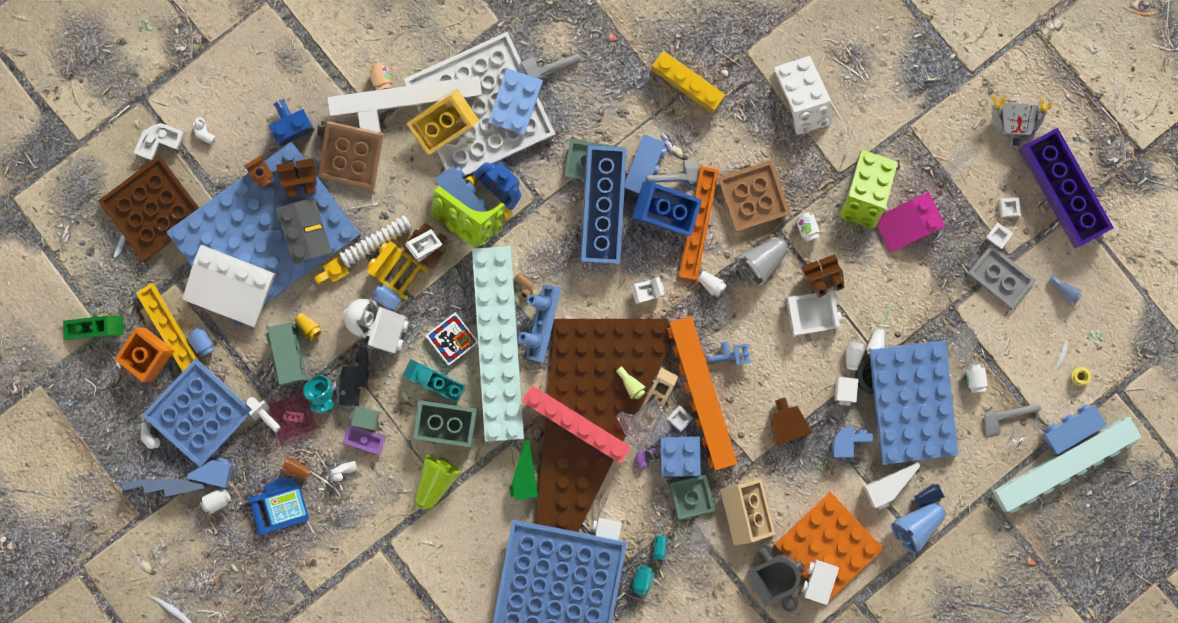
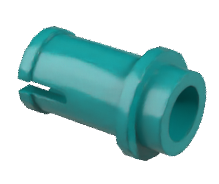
[652,535,667,559]

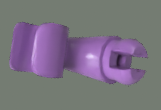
[635,441,657,469]

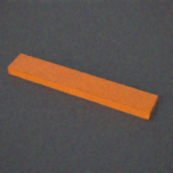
[678,166,719,281]

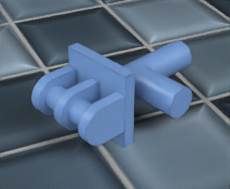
[709,341,752,365]

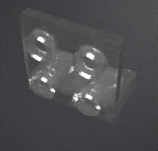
[616,398,671,451]

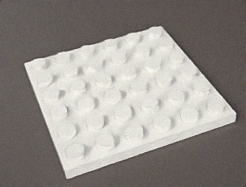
[404,32,555,177]

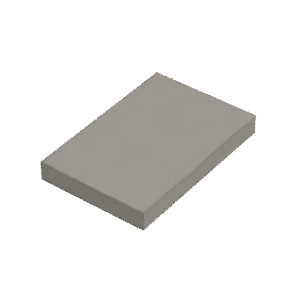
[967,244,1036,310]

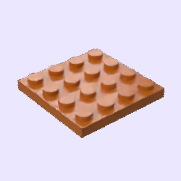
[774,492,884,600]

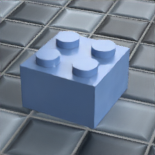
[660,437,701,476]

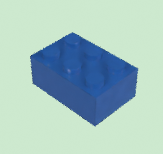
[632,182,702,236]

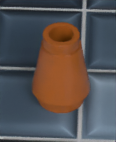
[280,457,310,480]

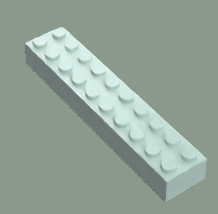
[472,246,524,442]

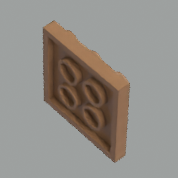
[318,121,384,190]
[718,160,790,233]

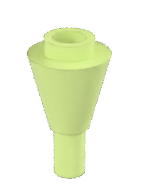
[616,367,646,400]

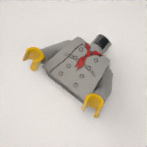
[991,94,1052,148]

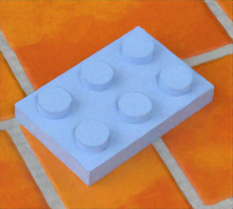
[488,68,543,135]

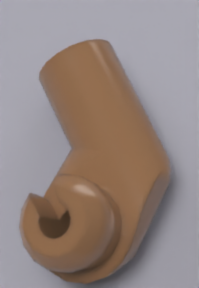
[513,272,533,300]

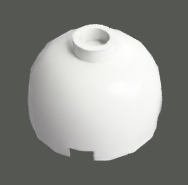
[343,299,379,338]

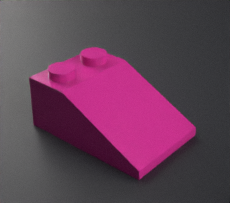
[877,192,945,253]

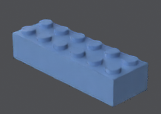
[580,145,627,264]

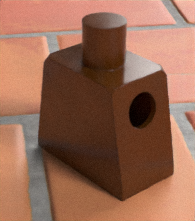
[770,397,812,445]

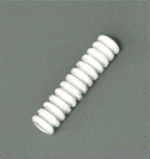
[340,215,412,268]

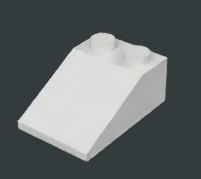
[368,307,409,354]

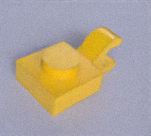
[314,257,350,285]

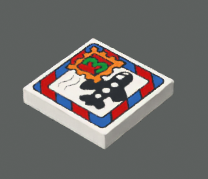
[425,312,478,366]

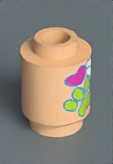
[369,63,392,90]

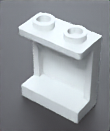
[786,290,842,336]

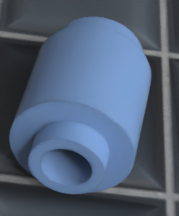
[372,285,402,311]
[187,328,214,358]

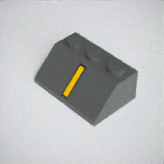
[276,198,332,264]

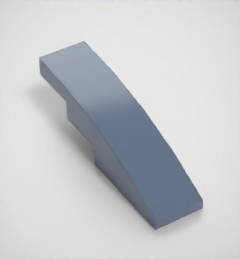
[122,478,207,497]

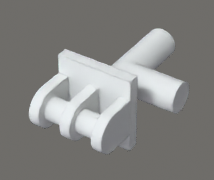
[247,397,281,432]

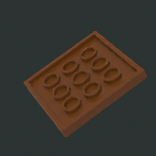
[98,155,200,262]

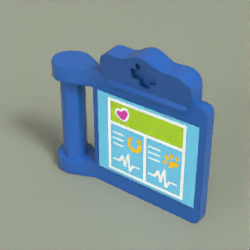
[246,477,309,536]

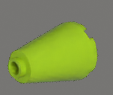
[415,454,461,510]

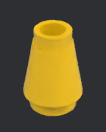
[294,313,322,341]

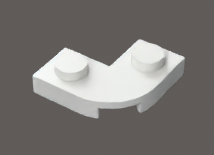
[134,123,185,160]

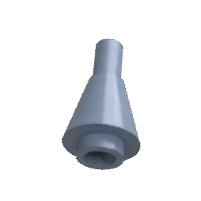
[1049,275,1083,305]

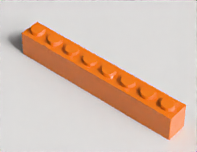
[667,316,738,470]

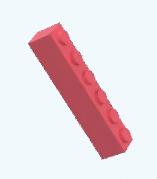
[522,385,631,464]

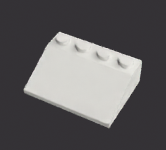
[182,245,276,327]

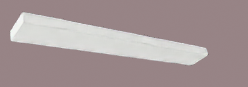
[328,76,482,117]

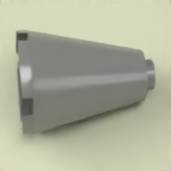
[735,238,788,288]

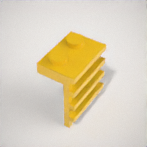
[367,241,429,300]

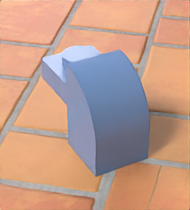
[832,426,873,457]

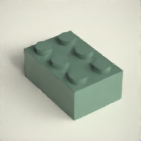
[266,322,308,386]
[413,400,478,447]

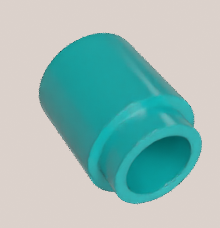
[632,565,655,595]

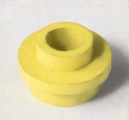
[1071,367,1091,386]

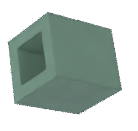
[349,406,380,430]

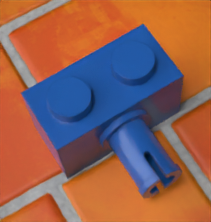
[269,99,315,146]

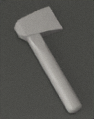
[520,54,581,79]
[645,161,698,184]
[984,404,1041,436]

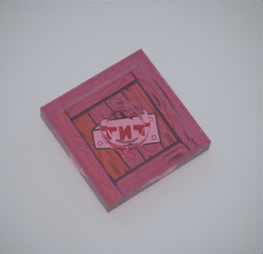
[268,392,317,441]

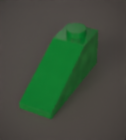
[63,315,124,340]
[509,439,538,500]

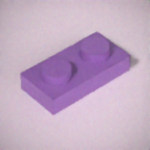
[343,425,386,455]

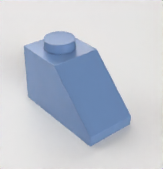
[187,457,234,488]

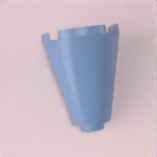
[891,503,945,554]

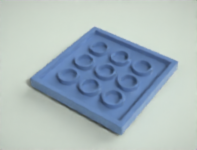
[142,358,252,467]

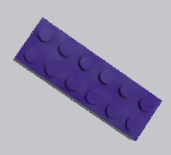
[1019,128,1114,249]

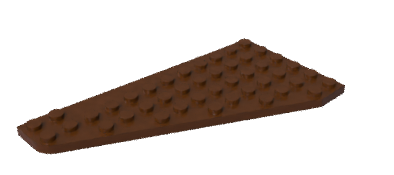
[535,318,669,532]

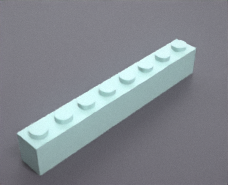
[992,417,1141,513]

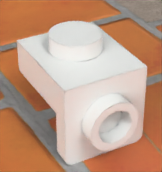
[631,277,664,304]

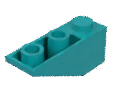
[402,359,466,403]

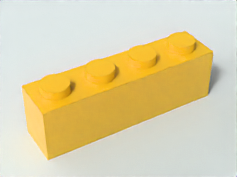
[651,50,725,114]

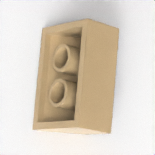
[720,478,775,546]

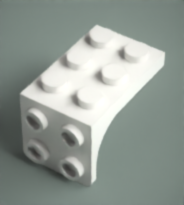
[774,56,832,134]

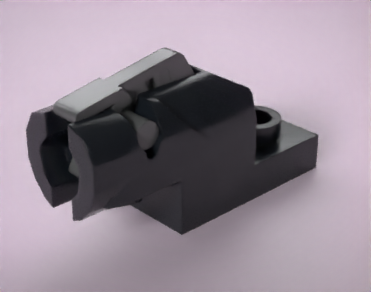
[335,347,369,406]

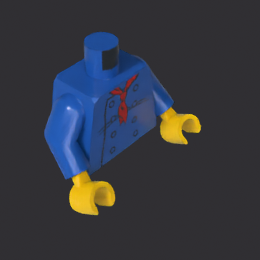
[464,162,521,221]

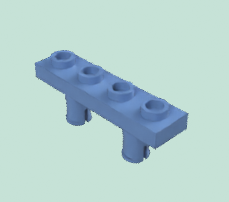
[518,285,561,363]

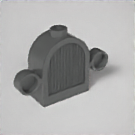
[747,543,805,612]

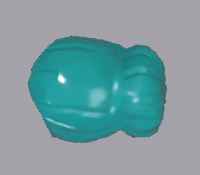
[303,375,334,414]

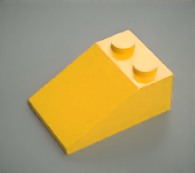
[406,89,479,155]

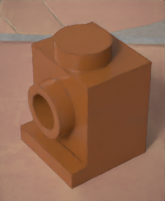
[244,156,275,187]

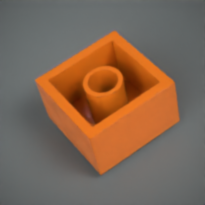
[114,328,175,382]

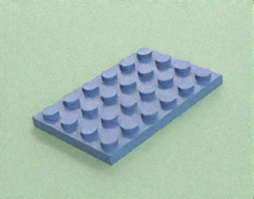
[869,340,958,465]

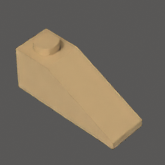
[633,368,678,431]

